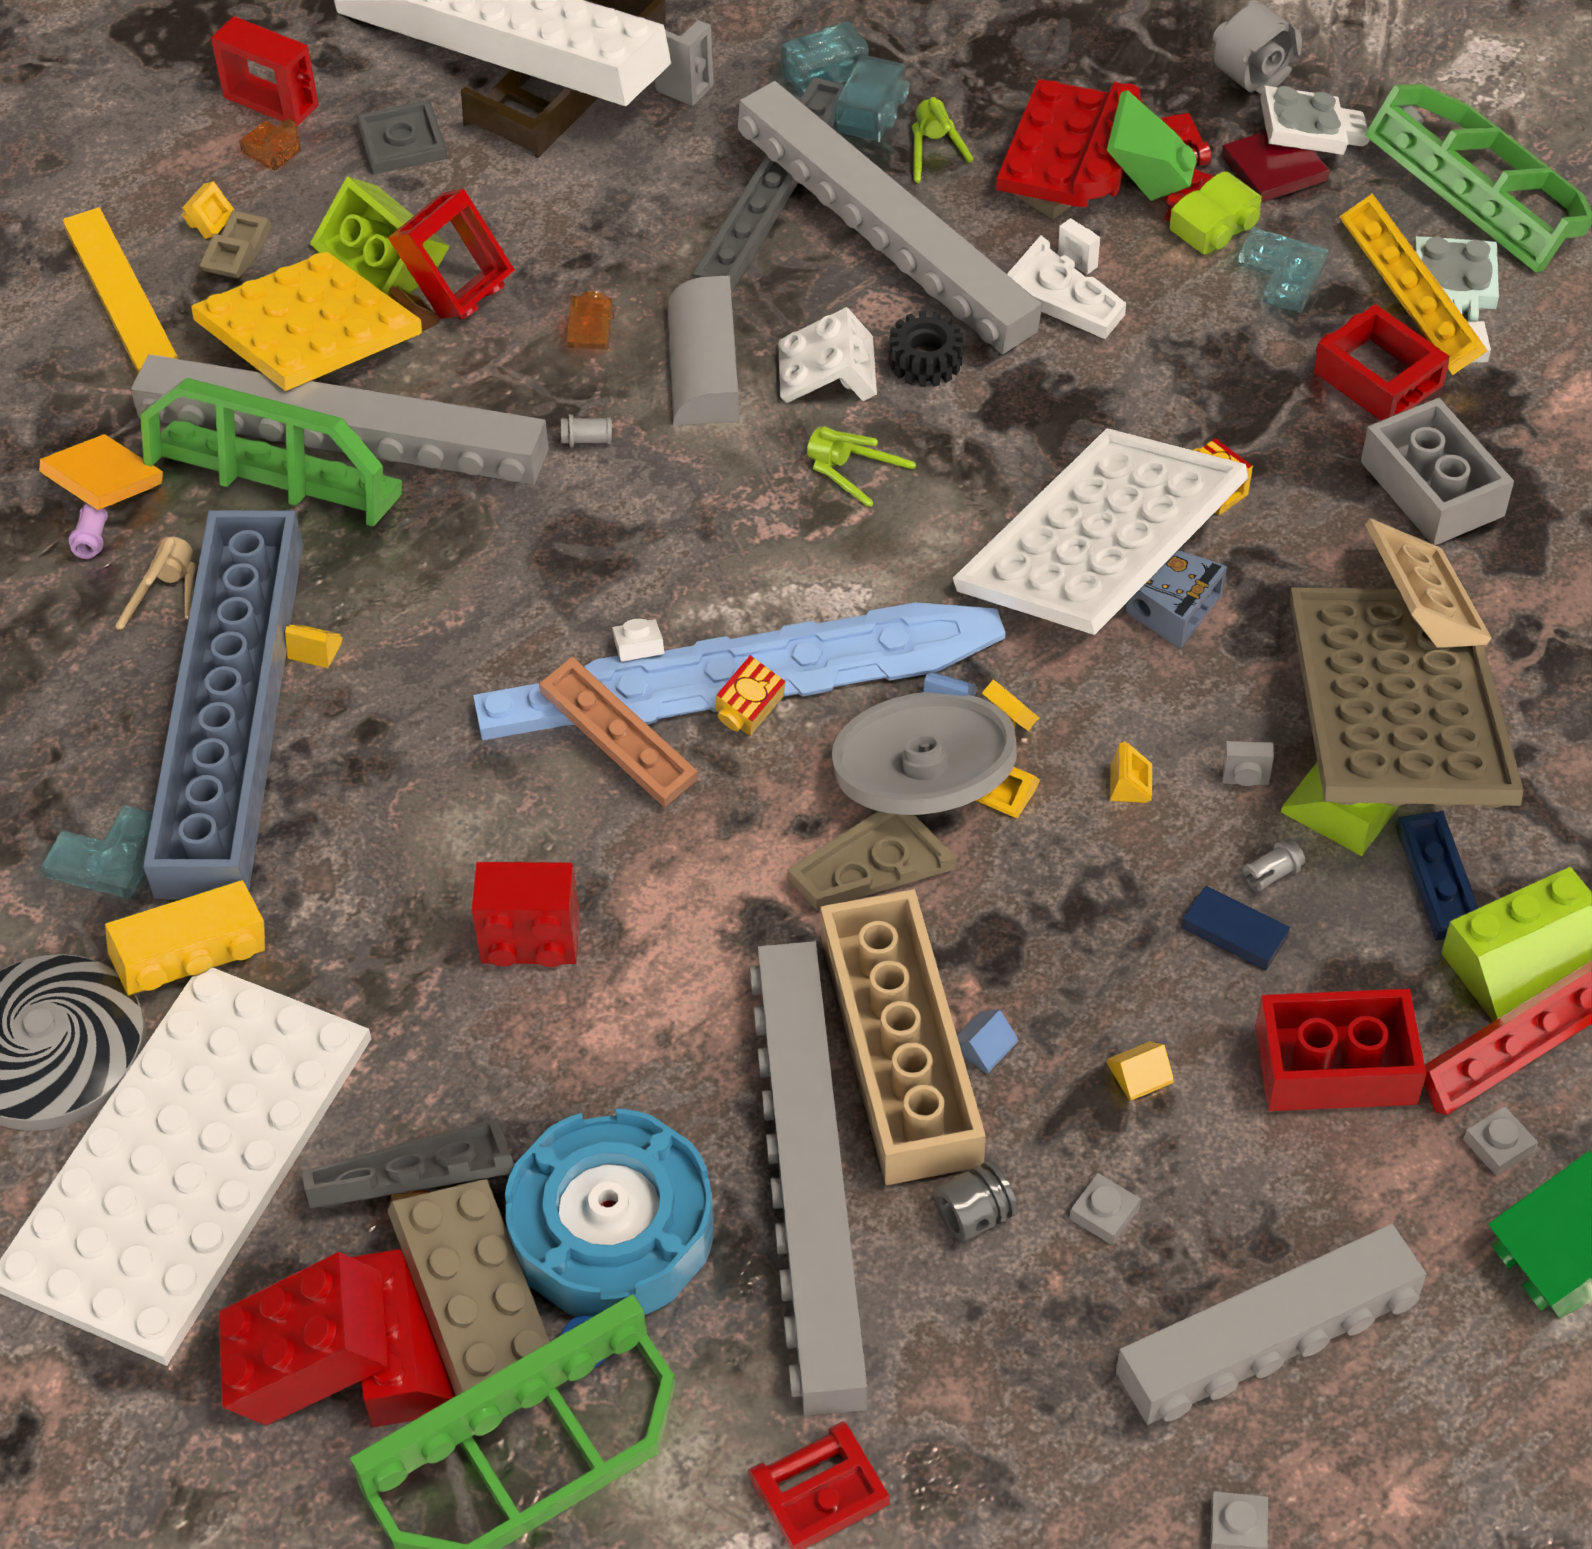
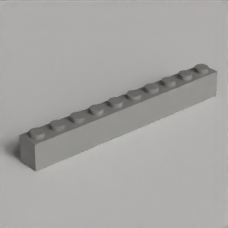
[738,81,1043,355]
[131,354,549,485]
[750,941,867,1416]

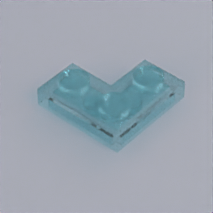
[1238,228,1329,313]
[41,805,153,899]

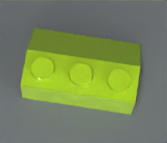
[310,176,450,296]
[1281,761,1399,856]
[1441,866,1592,1022]

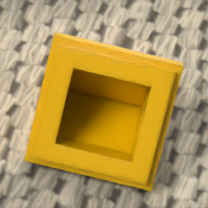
[285,624,343,669]
[1110,741,1152,803]
[1106,1041,1174,1101]

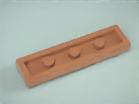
[539,656,698,808]

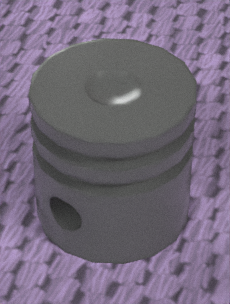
[934,1160,1018,1243]

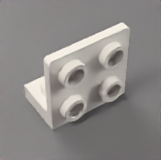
[778,307,877,403]

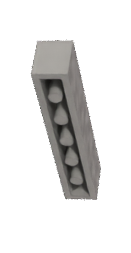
[1116,1223,1427,1425]

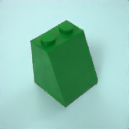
[1488,1150,1592,1318]

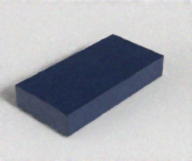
[1182,885,1290,970]

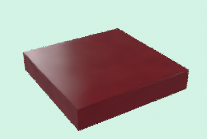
[1221,131,1329,202]

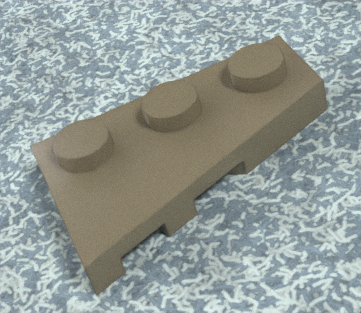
[787,811,957,910]

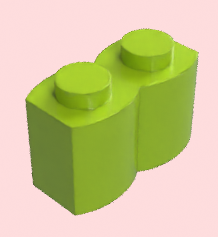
[1169,171,1262,255]

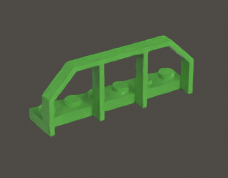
[1365,84,1592,272]
[140,378,402,526]
[350,1294,675,1549]

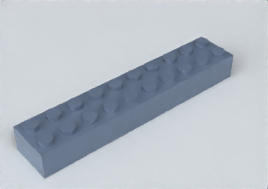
[143,510,303,899]

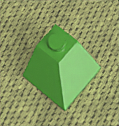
[1107,90,1196,201]

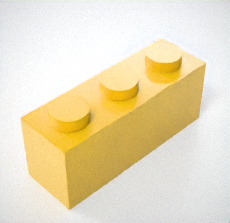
[105,880,265,996]

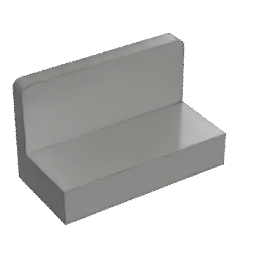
[655,20,714,106]

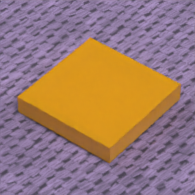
[39,434,163,510]

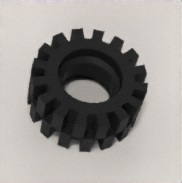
[889,311,964,387]

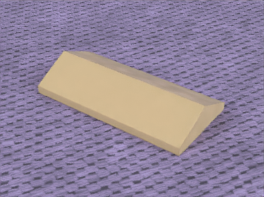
[1365,518,1492,648]

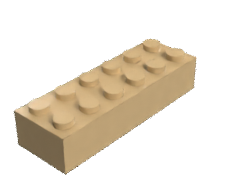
[820,889,986,1186]

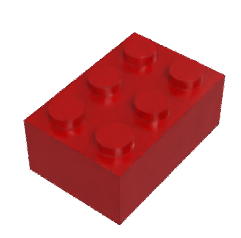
[1255,989,1426,1111]
[219,1252,389,1426]

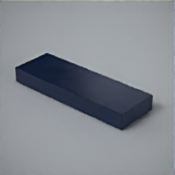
[1396,811,1479,941]

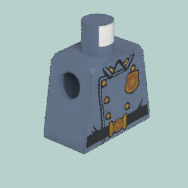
[1126,550,1227,649]

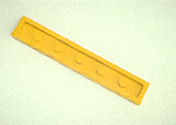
[1339,193,1488,375]
[62,207,178,374]

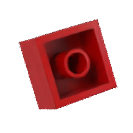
[471,862,580,967]

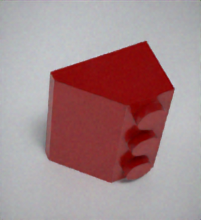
[352,1249,456,1428]

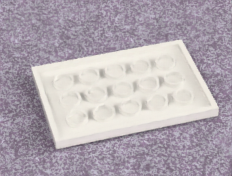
[953,428,1248,635]

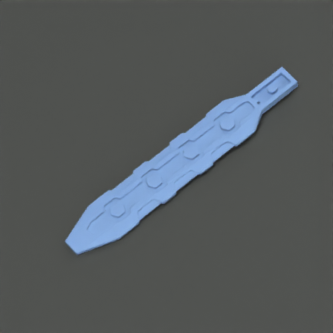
[473,602,1006,740]

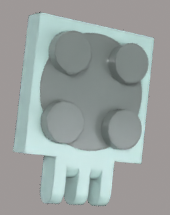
[1413,236,1499,322]

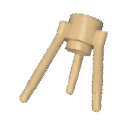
[116,537,198,631]

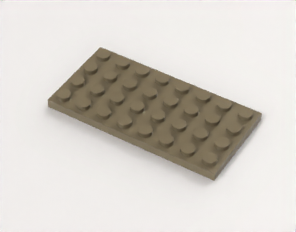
[1290,587,1524,808]

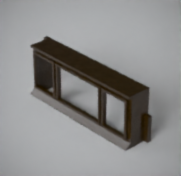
[461,0,666,158]

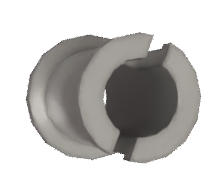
[560,414,612,448]
[1242,840,1305,893]

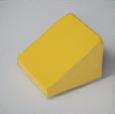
[975,767,1040,819]

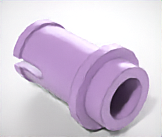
[69,504,108,559]

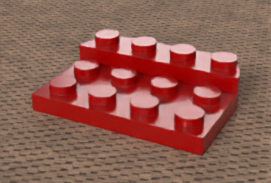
[996,79,1143,207]

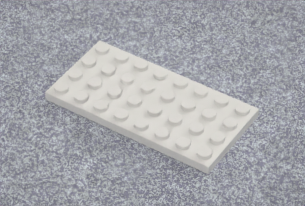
[0,967,371,1366]

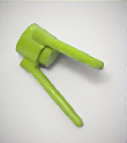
[911,97,974,183]
[807,426,916,507]

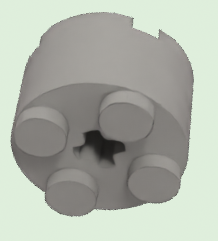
[1213,0,1302,94]

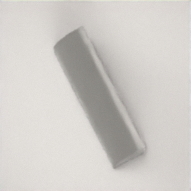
[667,275,740,425]

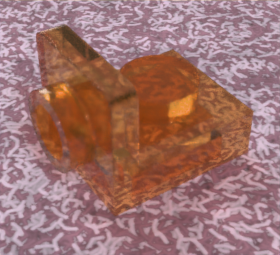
[239,119,301,171]
[567,291,615,350]

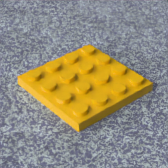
[191,251,422,391]

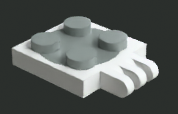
[1260,86,1370,155]

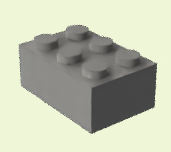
[1361,398,1514,545]

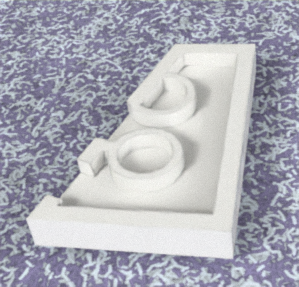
[1007,235,1126,339]

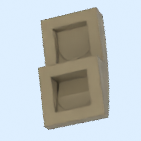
[200,210,272,278]

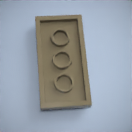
[387,1179,550,1396]

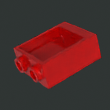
[211,16,319,127]
[388,188,515,320]
[1314,304,1450,421]

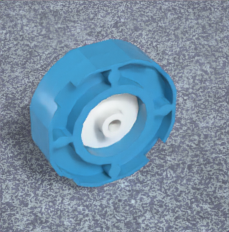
[505,1109,714,1317]

